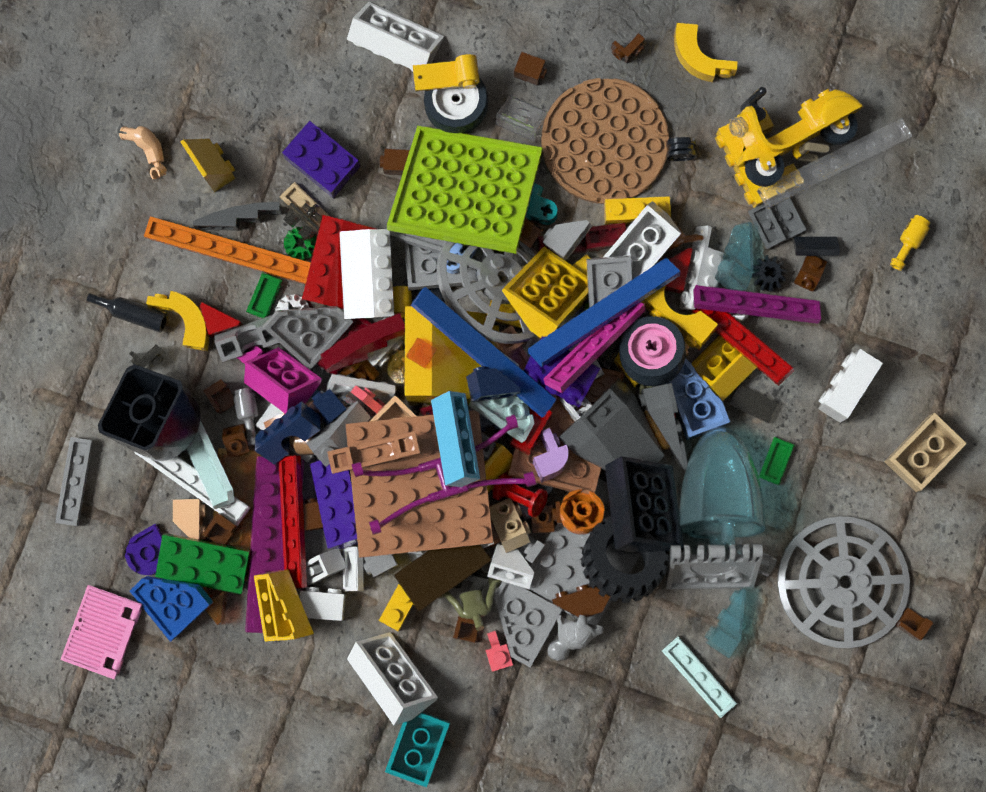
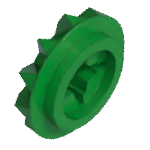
[284,226,317,260]

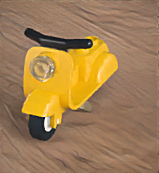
[729,87,864,187]

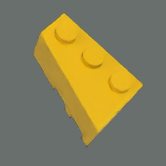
[254,570,314,641]

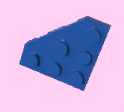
[130,576,213,642]

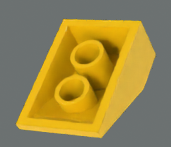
[180,139,236,192]

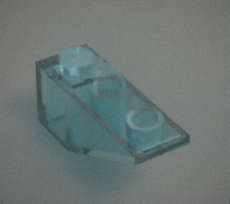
[715,222,753,291]
[704,588,746,658]

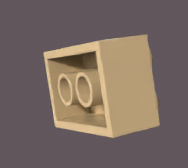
[884,413,967,492]

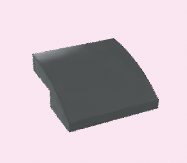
[748,192,807,249]

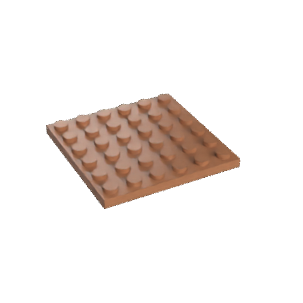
[345,410,493,558]

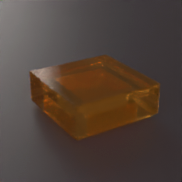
[406,337,437,369]

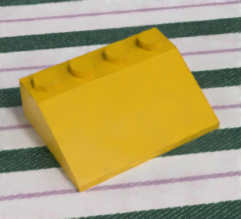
[502,247,589,338]

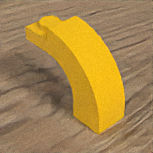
[674,23,738,82]
[146,291,209,351]

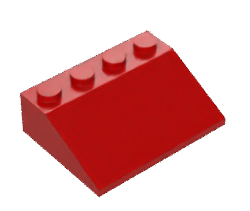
[302,215,375,309]

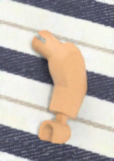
[119,126,167,179]

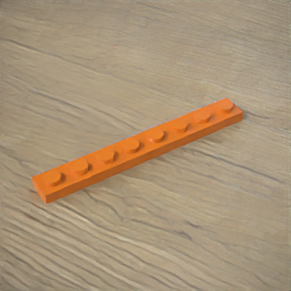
[144,216,311,284]

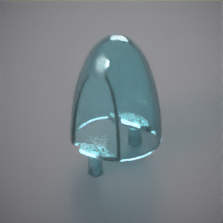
[679,426,766,545]

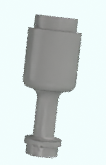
[233,388,258,446]

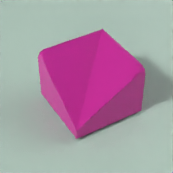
[236,346,264,364]

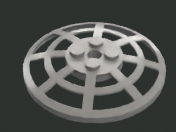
[436,241,537,344]
[777,516,910,648]

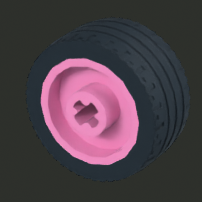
[619,316,686,387]

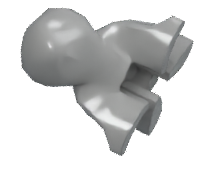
[547,615,604,661]

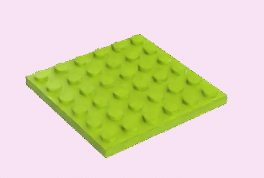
[387,125,542,254]

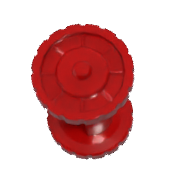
[493,473,548,517]

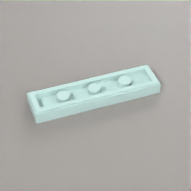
[661,636,737,718]

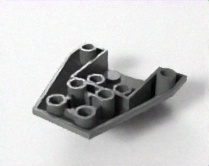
[558,378,665,471]

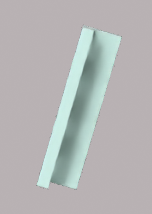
[186,420,235,510]

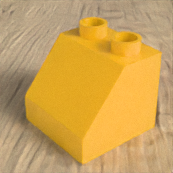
[405,306,499,406]

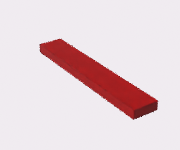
[690,308,794,386]
[279,456,307,588]

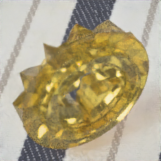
[387,350,405,384]

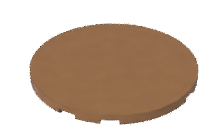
[541,78,669,204]

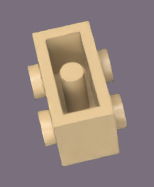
[489,498,531,553]

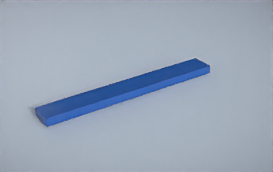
[528,258,680,367]
[411,287,556,417]

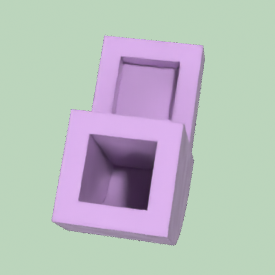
[533,428,568,483]

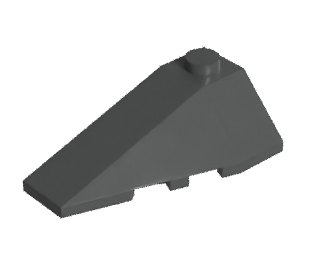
[639,383,689,470]

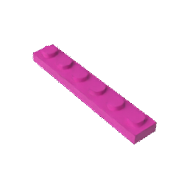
[544,302,645,393]

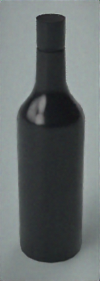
[86,293,168,333]

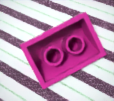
[244,347,322,414]

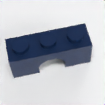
[255,401,321,464]

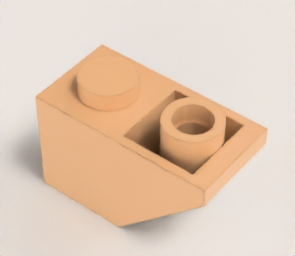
[173,499,206,540]

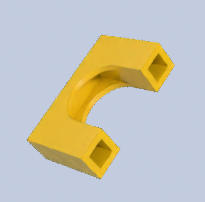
[715,107,803,208]

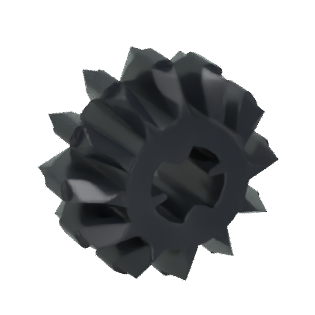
[750,255,788,292]

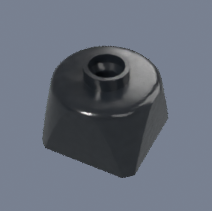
[98,364,201,461]

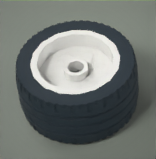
[424,77,488,134]

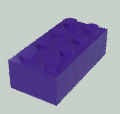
[310,460,358,549]

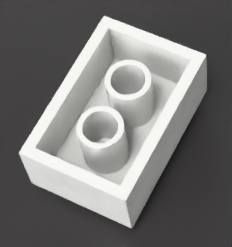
[818,349,883,423]

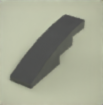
[193,202,282,231]

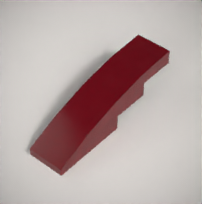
[537,223,626,257]
[320,313,405,373]

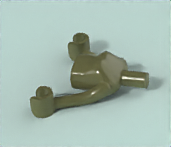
[439,577,502,631]

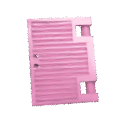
[61,585,142,680]

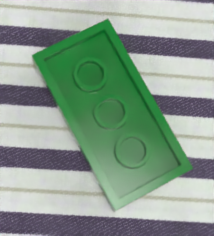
[155,533,250,594]

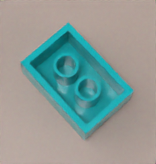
[385,712,451,788]

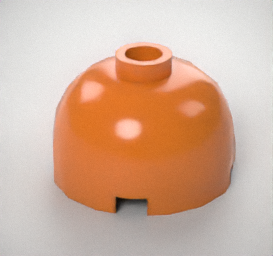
[560,489,604,535]

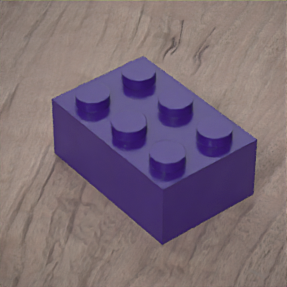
[282,121,361,199]
[524,336,600,407]

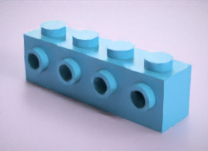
[431,391,480,487]

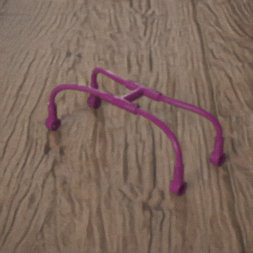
[351,414,536,535]

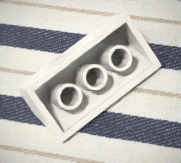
[347,2,444,71]
[604,201,681,280]
[340,229,394,319]
[347,632,438,725]

